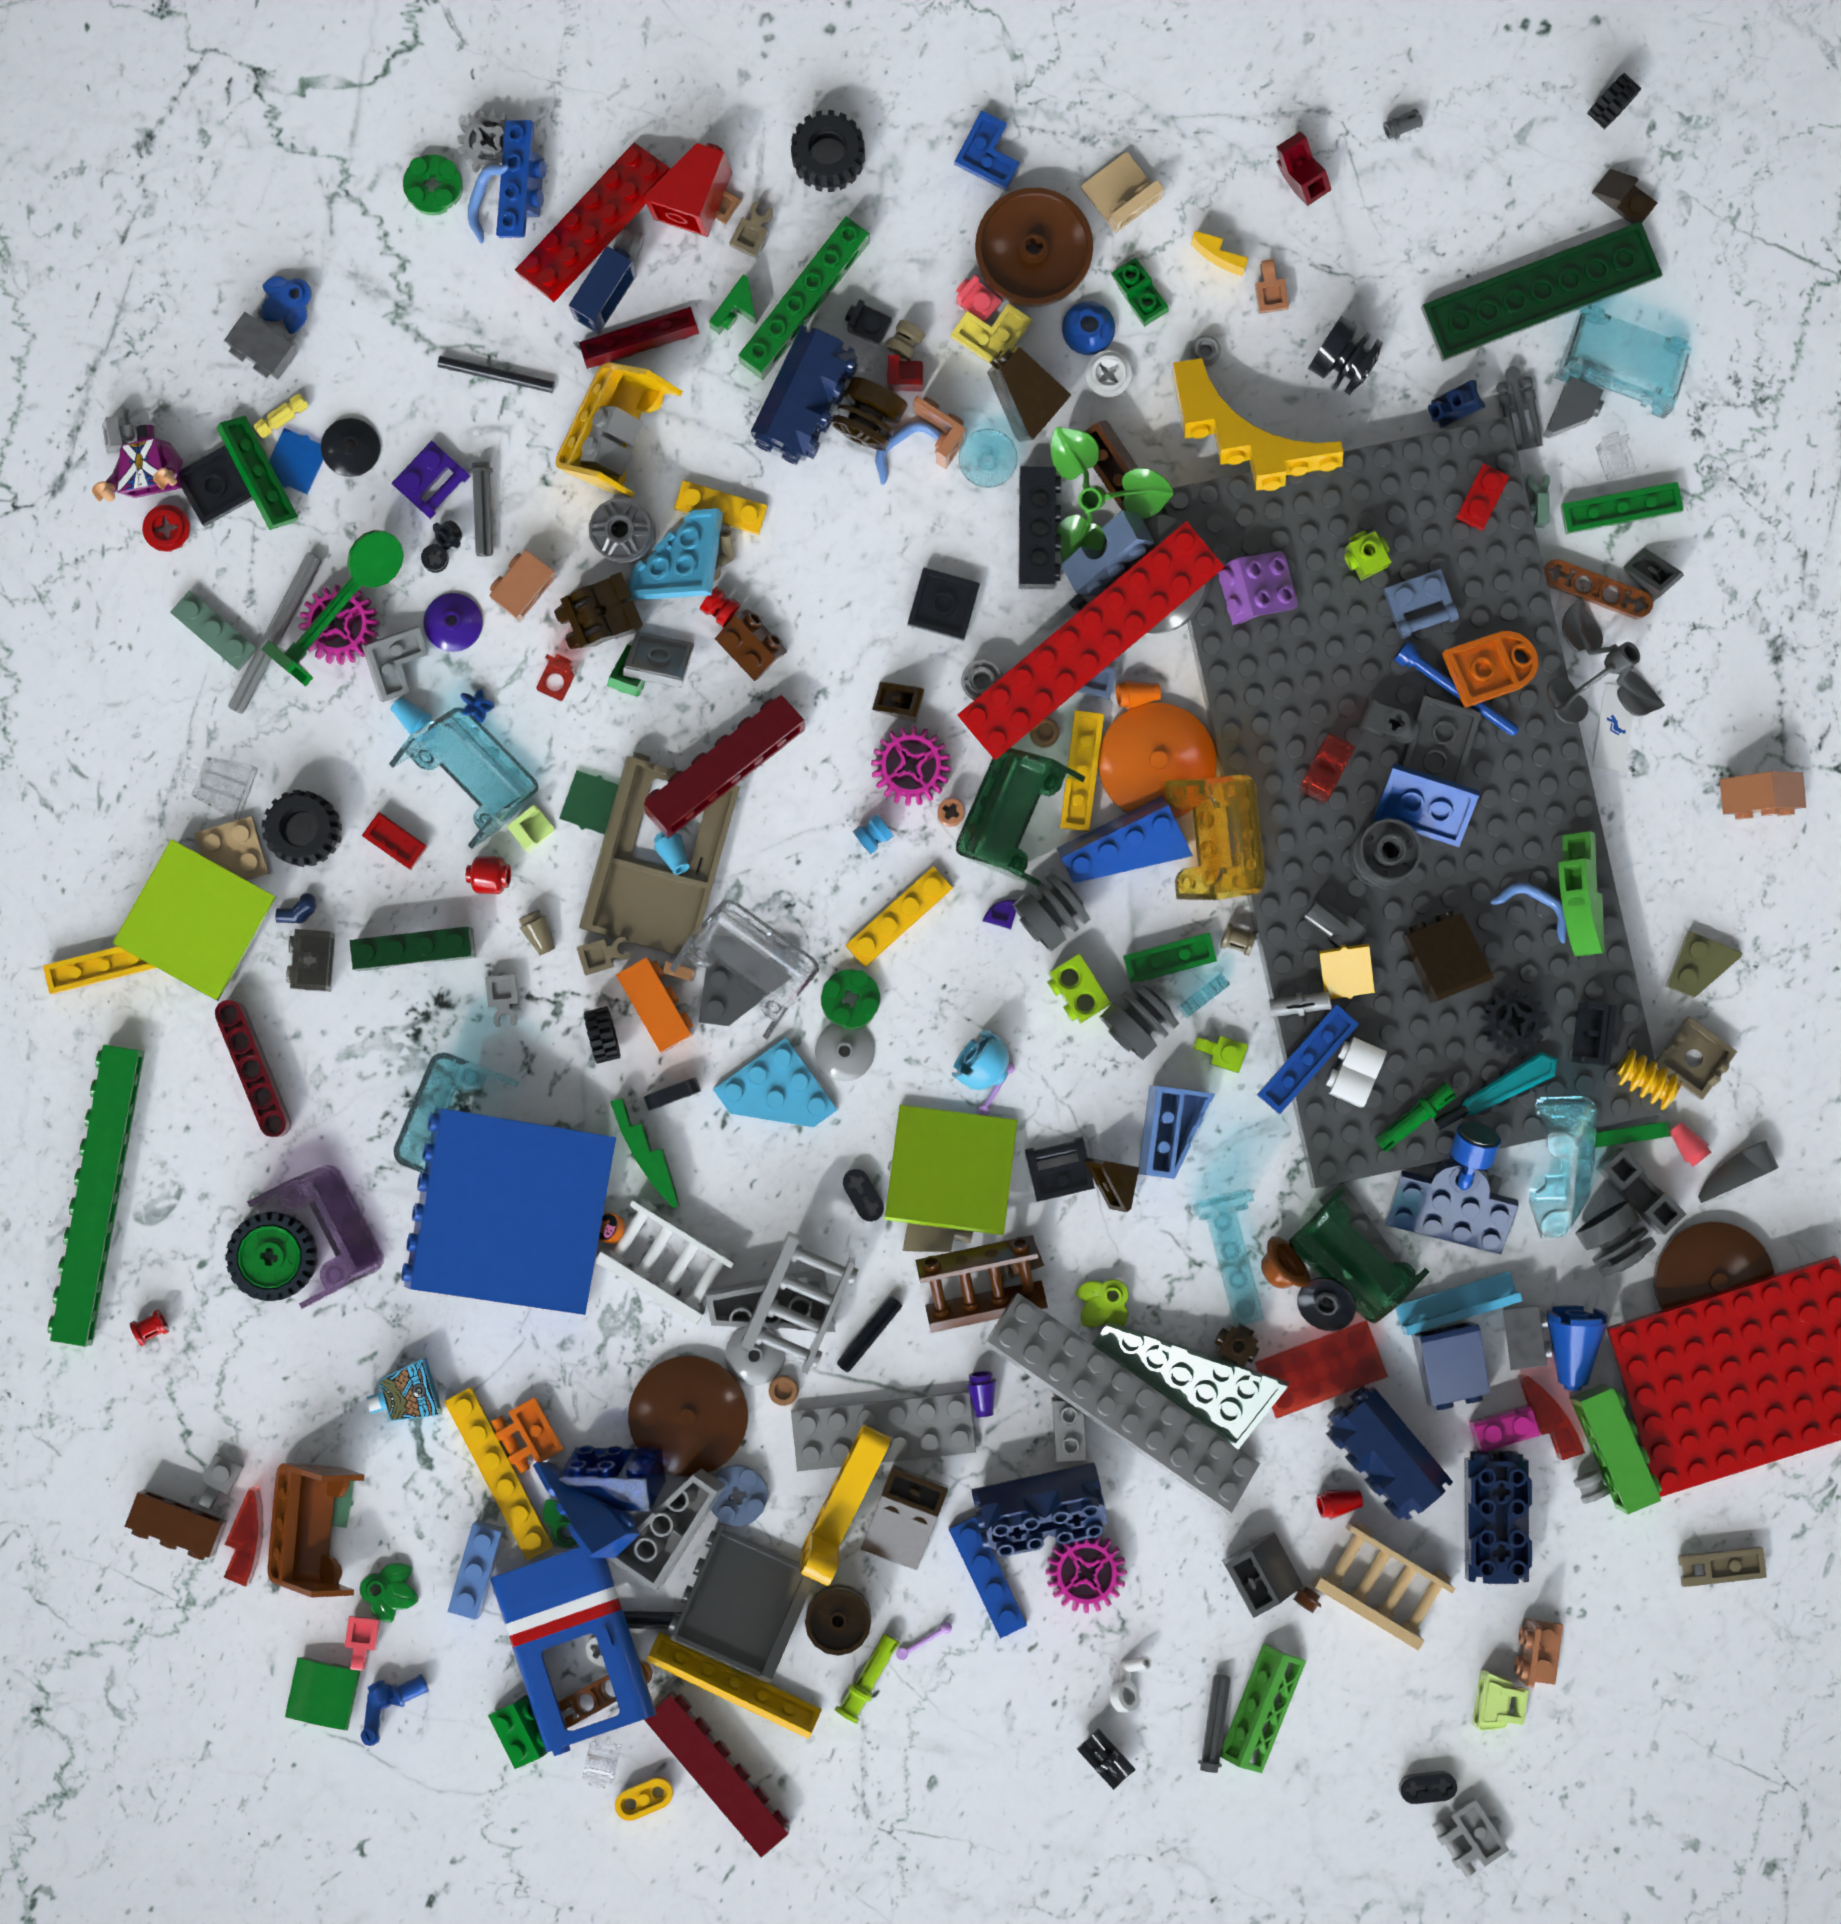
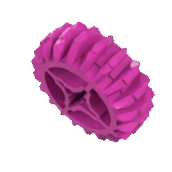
[298,585,380,665]
[871,726,951,806]
[1045,1535,1127,1613]

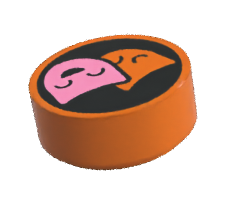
[599,1213,625,1244]

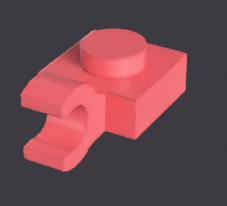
[345,1616,380,1671]

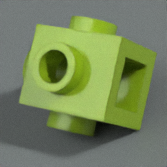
[1344,530,1392,581]

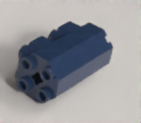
[751,325,858,465]
[1325,1386,1453,1521]
[1464,1451,1532,1584]
[971,1462,1108,1557]

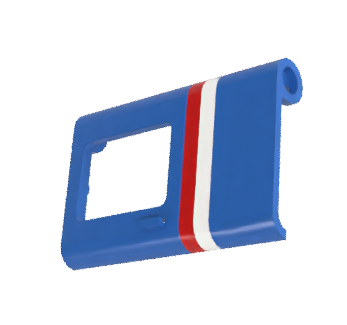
[490,1547,657,1756]

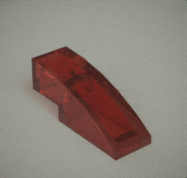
[1518,1374,1585,1460]
[224,1486,264,1587]

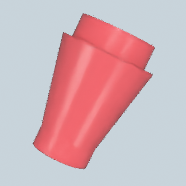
[1670,1122,1712,1167]

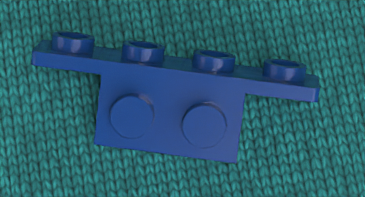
[496,120,546,238]

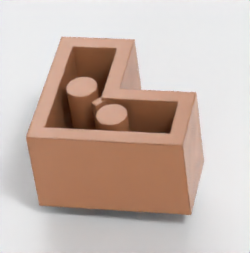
[1720,771,1806,820]

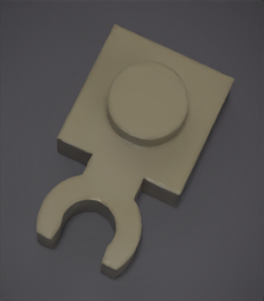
[729,201,773,258]
[576,937,633,976]

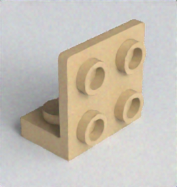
[1081,152,1164,233]

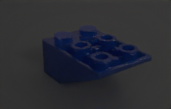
[559,1445,666,1512]

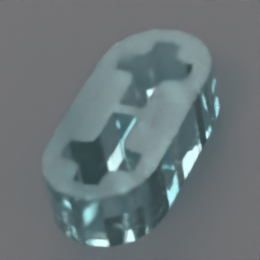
[1177,972,1230,1018]

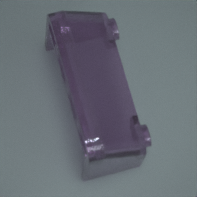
[247,1165,384,1309]

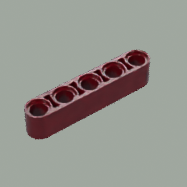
[215,1000,291,1137]

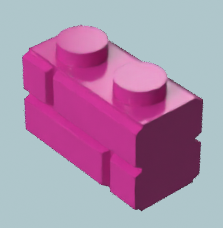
[1468,1404,1540,1453]

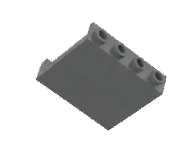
[668,1524,815,1684]

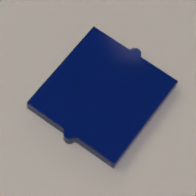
[269,428,324,495]

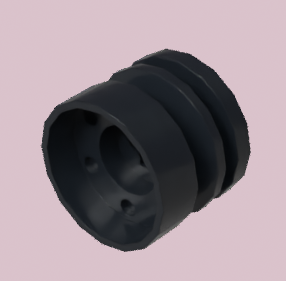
[1307,316,1384,395]

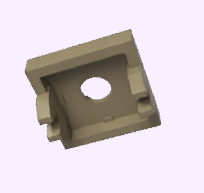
[1655,1016,1738,1100]

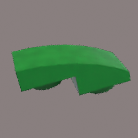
[1111,257,1169,327]

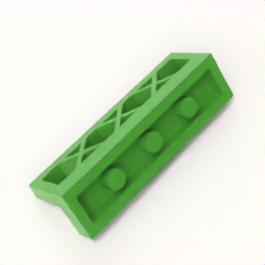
[1220,1644,1306,1773]

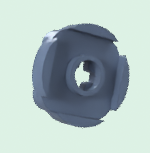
[711,1465,768,1526]

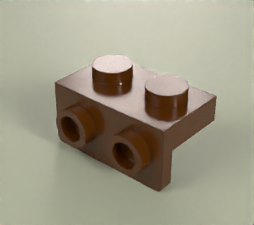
[714,609,787,681]

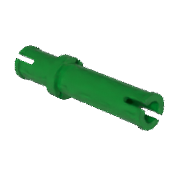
[1374,1082,1457,1153]

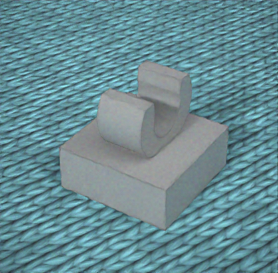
[102,417,135,454]

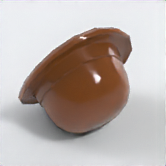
[1261,1236,1310,1289]

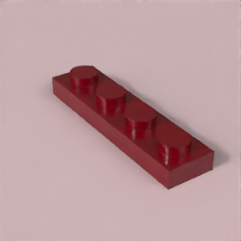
[579,307,699,369]

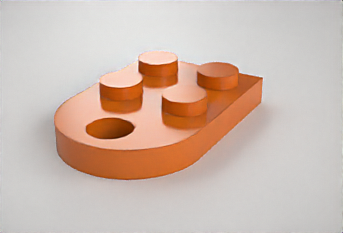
[1442,631,1538,708]

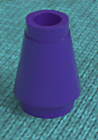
[967,1371,996,1417]

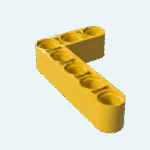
[800,1425,891,1586]

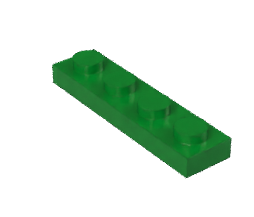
[217,415,298,530]
[1560,482,1684,535]

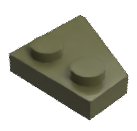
[1665,931,1743,998]

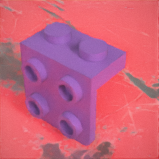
[1218,551,1298,625]

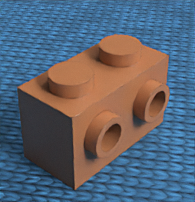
[489,550,557,622]

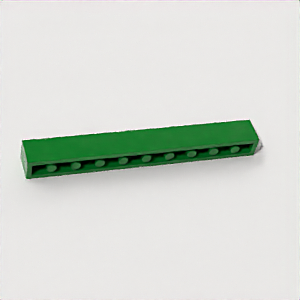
[47,1045,145,1347]

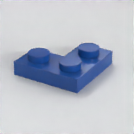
[954,110,1020,191]

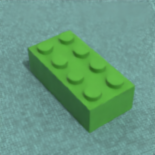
[1569,1384,1662,1515]

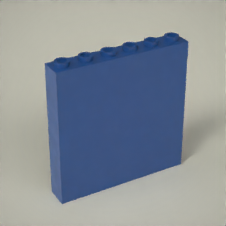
[401,1107,616,1315]

